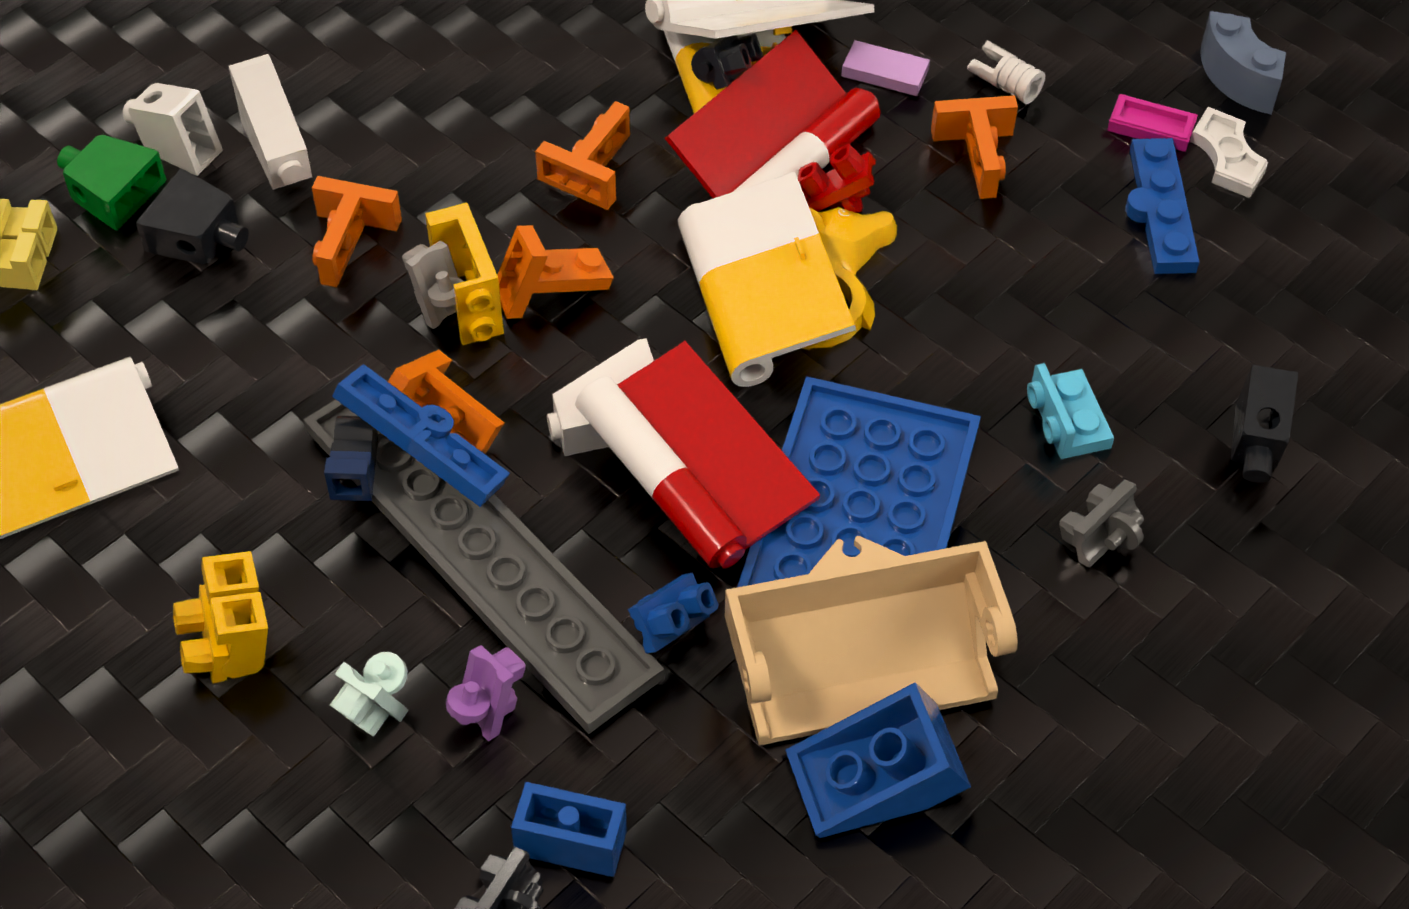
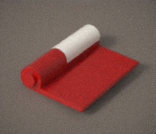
[665,30,880,198]
[575,341,820,569]

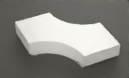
[1190,107,1268,198]

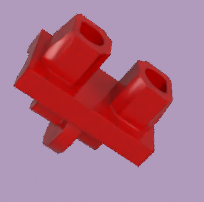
[798,144,876,213]

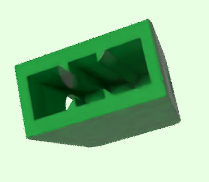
[57,135,166,231]

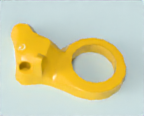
[803,207,897,350]

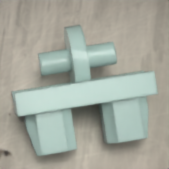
[330,652,409,737]

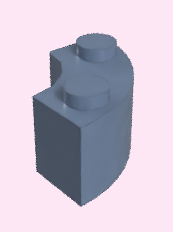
[1201,11,1286,114]

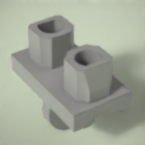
[402,241,464,329]

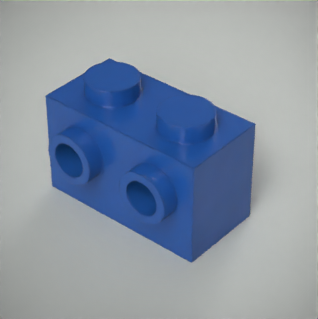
[511,782,627,877]

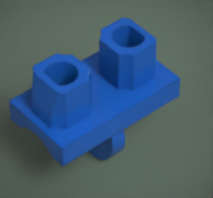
[628,573,719,654]

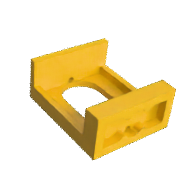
[425,203,504,345]

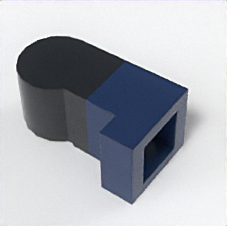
[324,415,378,501]

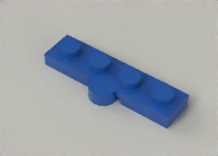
[1125,138,1200,274]
[332,364,510,507]

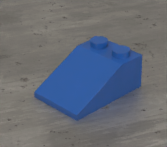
[785,682,971,838]

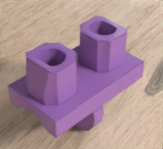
[446,645,526,741]

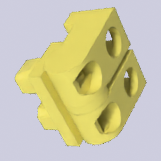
[0,199,58,290]

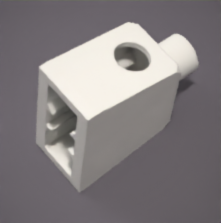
[123,83,223,176]

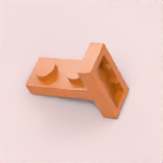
[931,95,1018,199]
[535,101,630,210]
[312,176,402,287]
[497,225,614,319]
[388,350,505,454]

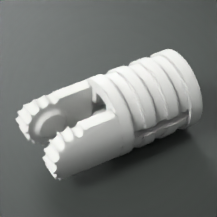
[967,40,1045,104]

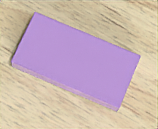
[842,40,930,96]

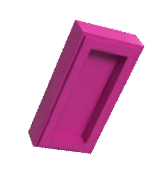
[1107,94,1198,152]

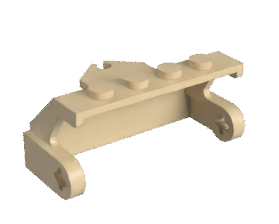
[725,536,1018,746]

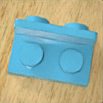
[1027,363,1114,459]

